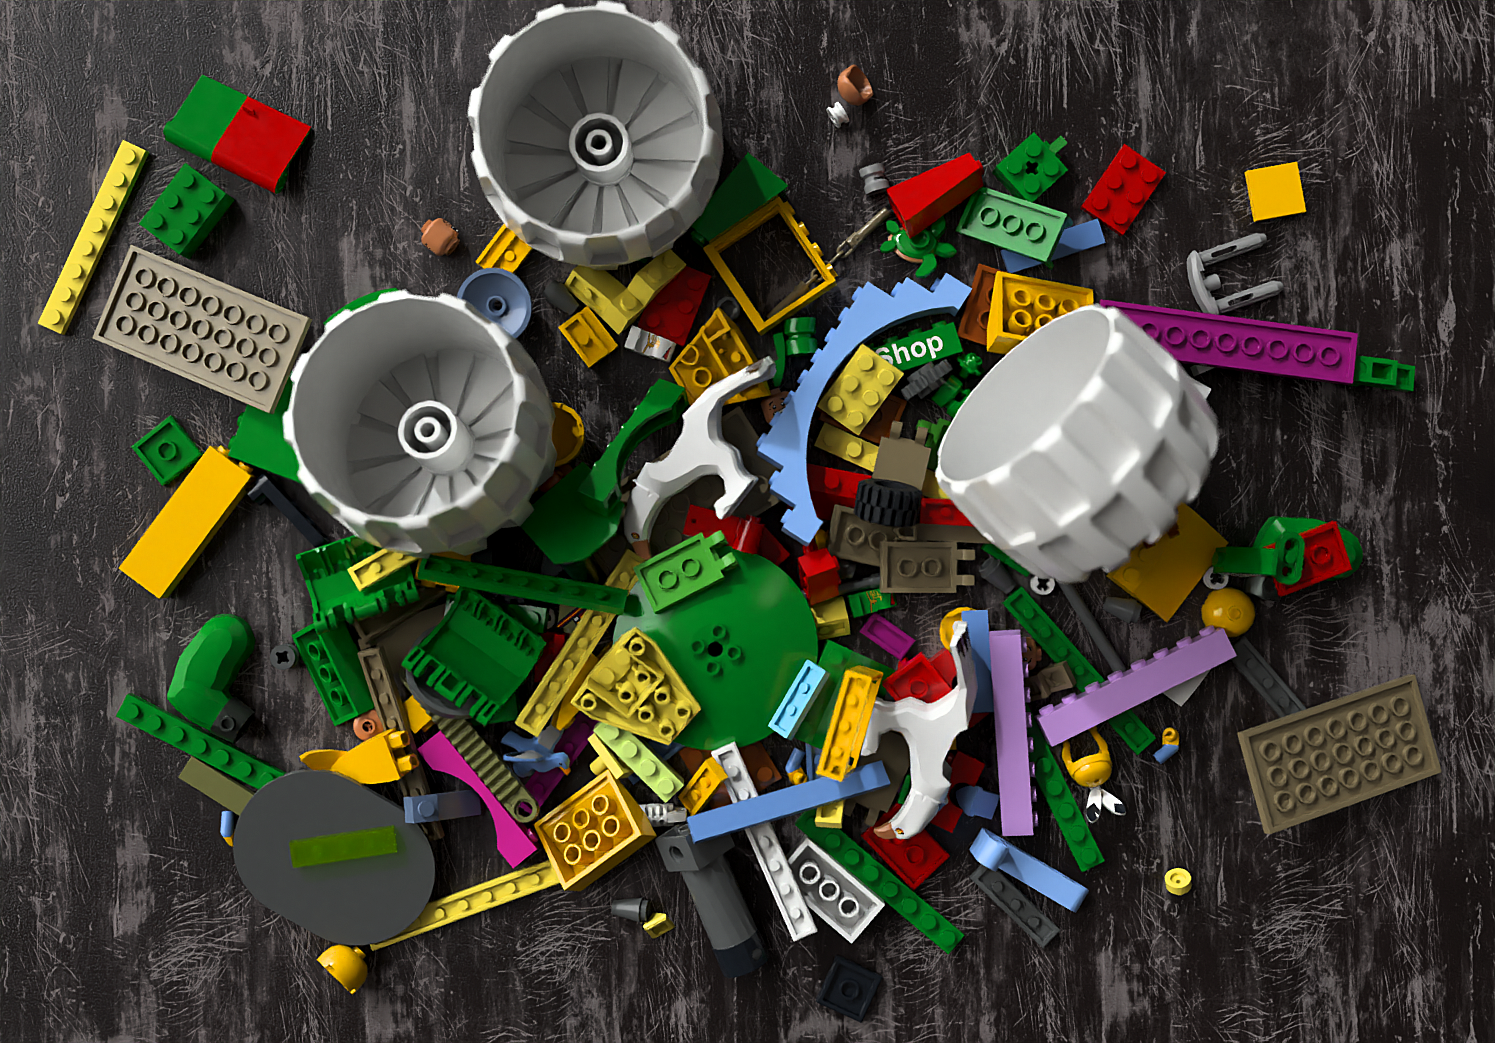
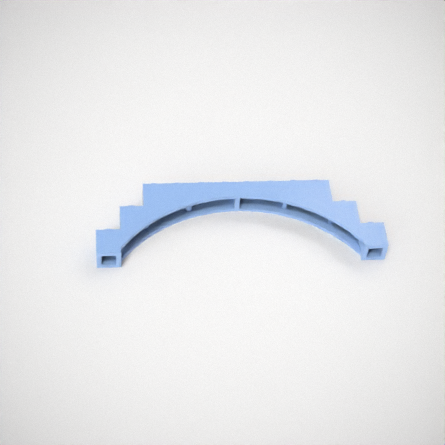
[756,273,972,547]

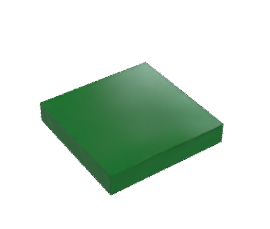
[131,415,204,486]

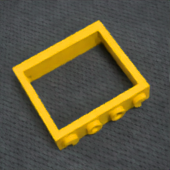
[703,197,838,336]
[816,665,884,782]

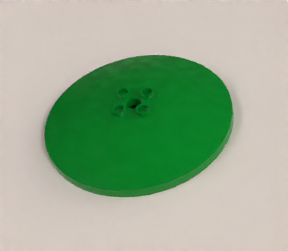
[613,546,818,750]

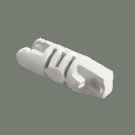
[638,803,687,827]

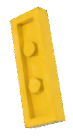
[678,757,728,816]

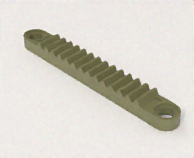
[398,666,540,823]

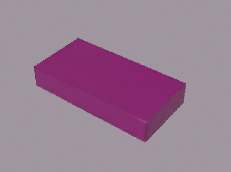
[859,612,916,661]

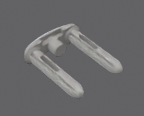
[1187,233,1284,315]

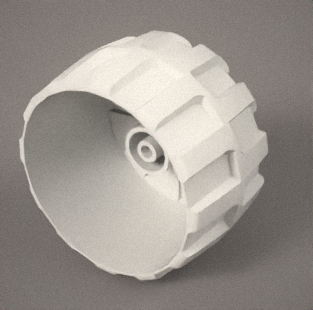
[468,1,724,270]
[283,290,558,559]
[935,304,1218,584]

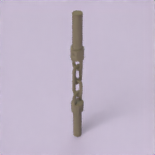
[766,208,891,319]

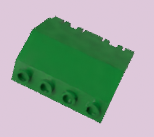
[296,535,420,635]
[401,587,547,727]

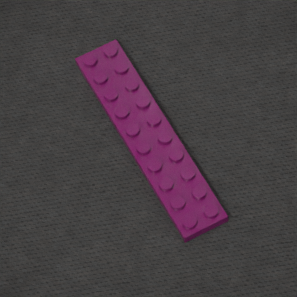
[1099,299,1358,386]

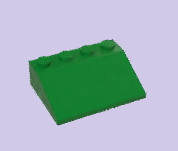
[794,639,895,762]

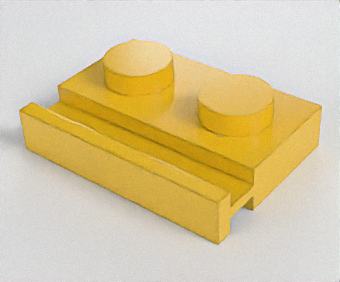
[475,224,534,274]
[558,305,619,369]

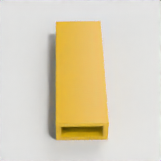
[119,445,258,599]

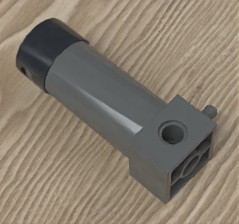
[654,821,770,978]

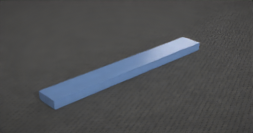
[687,760,890,844]

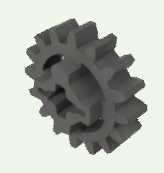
[900,359,952,400]

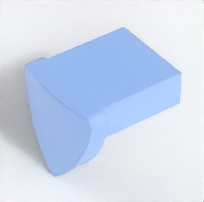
[955,786,1000,819]

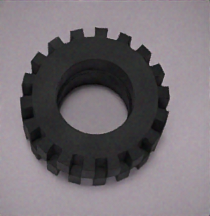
[853,479,923,527]

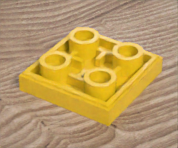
[1245,162,1306,222]

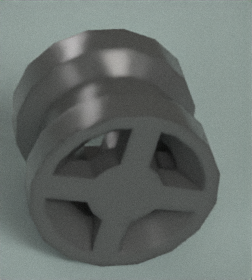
[270,643,300,670]

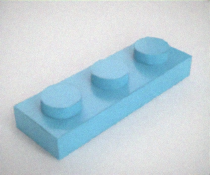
[768,659,831,740]

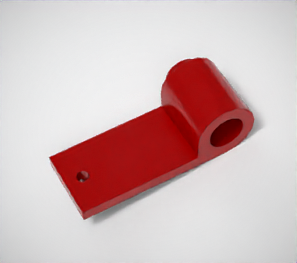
[682,504,765,554]

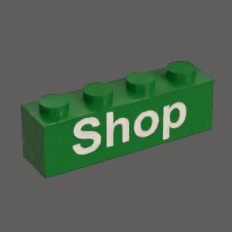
[866,320,963,372]

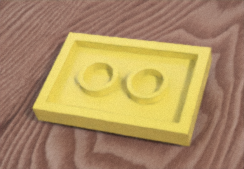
[817,343,904,435]

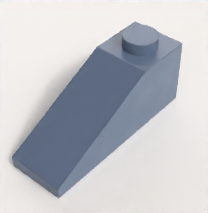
[404,789,481,823]

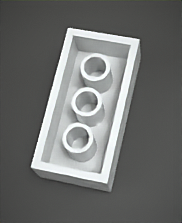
[786,834,885,944]

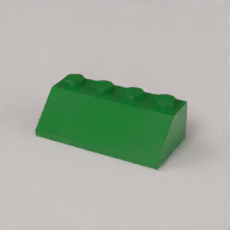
[291,620,375,726]

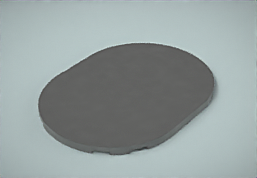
[233,769,435,946]

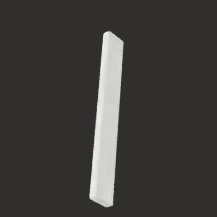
[711,741,818,941]

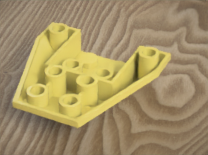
[571,627,701,745]

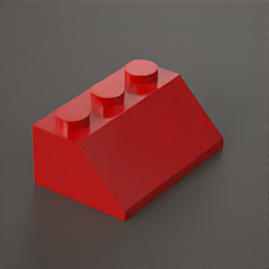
[786,463,872,520]

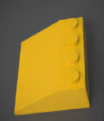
[987,271,1094,355]
[1106,503,1229,622]
[533,769,656,891]

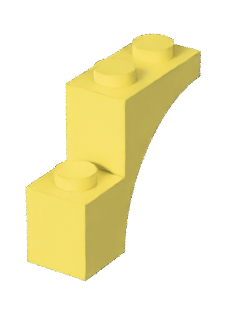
[601,249,686,335]

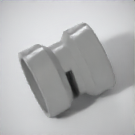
[859,163,890,196]

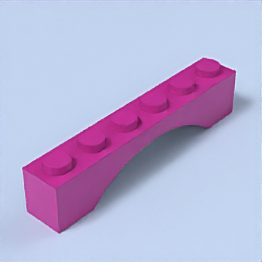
[417,730,540,868]

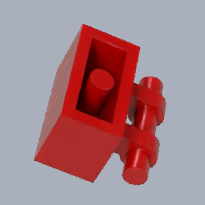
[798,539,841,606]

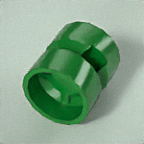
[783,317,818,357]
[930,374,972,419]

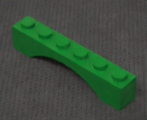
[577,378,689,517]

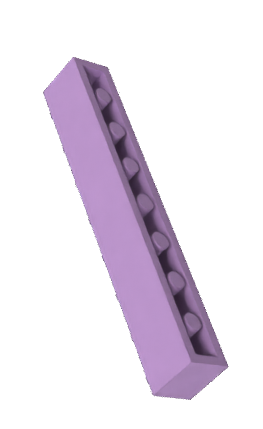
[1034,625,1237,747]
[989,630,1038,836]

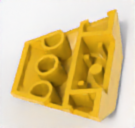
[669,307,771,406]

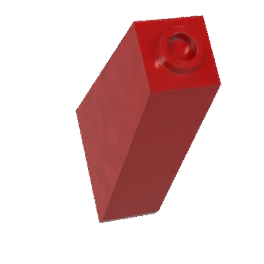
[886,152,984,239]

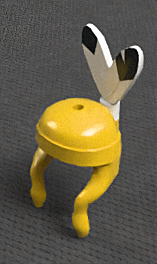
[1062,725,1126,823]

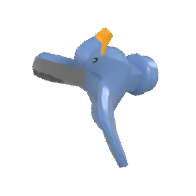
[501,714,570,778]

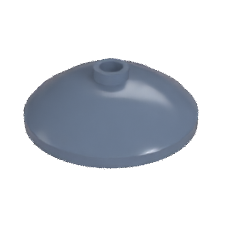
[457,268,532,339]

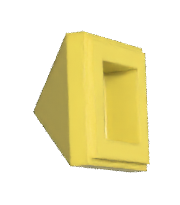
[643,912,675,938]

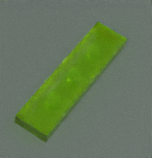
[289,825,398,868]

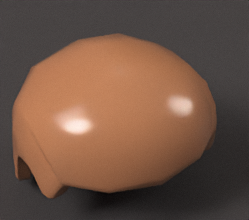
[837,65,873,106]

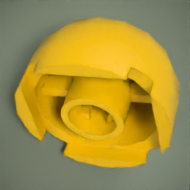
[1201,587,1255,637]
[317,944,368,995]

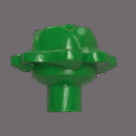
[957,352,985,379]

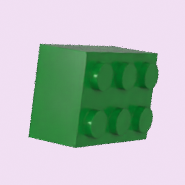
[139,163,235,259]

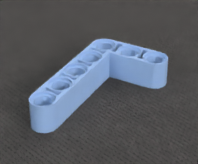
[969,827,1089,913]

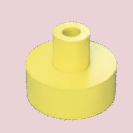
[1165,868,1192,895]

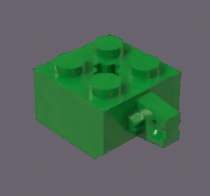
[992,132,1068,203]

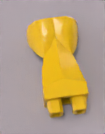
[299,728,419,784]

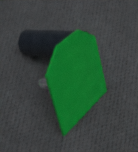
[520,462,624,585]

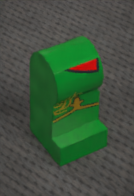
[847,588,898,618]

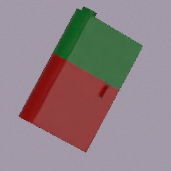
[163,74,312,194]

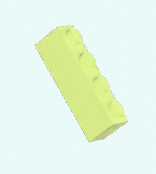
[593,721,684,803]

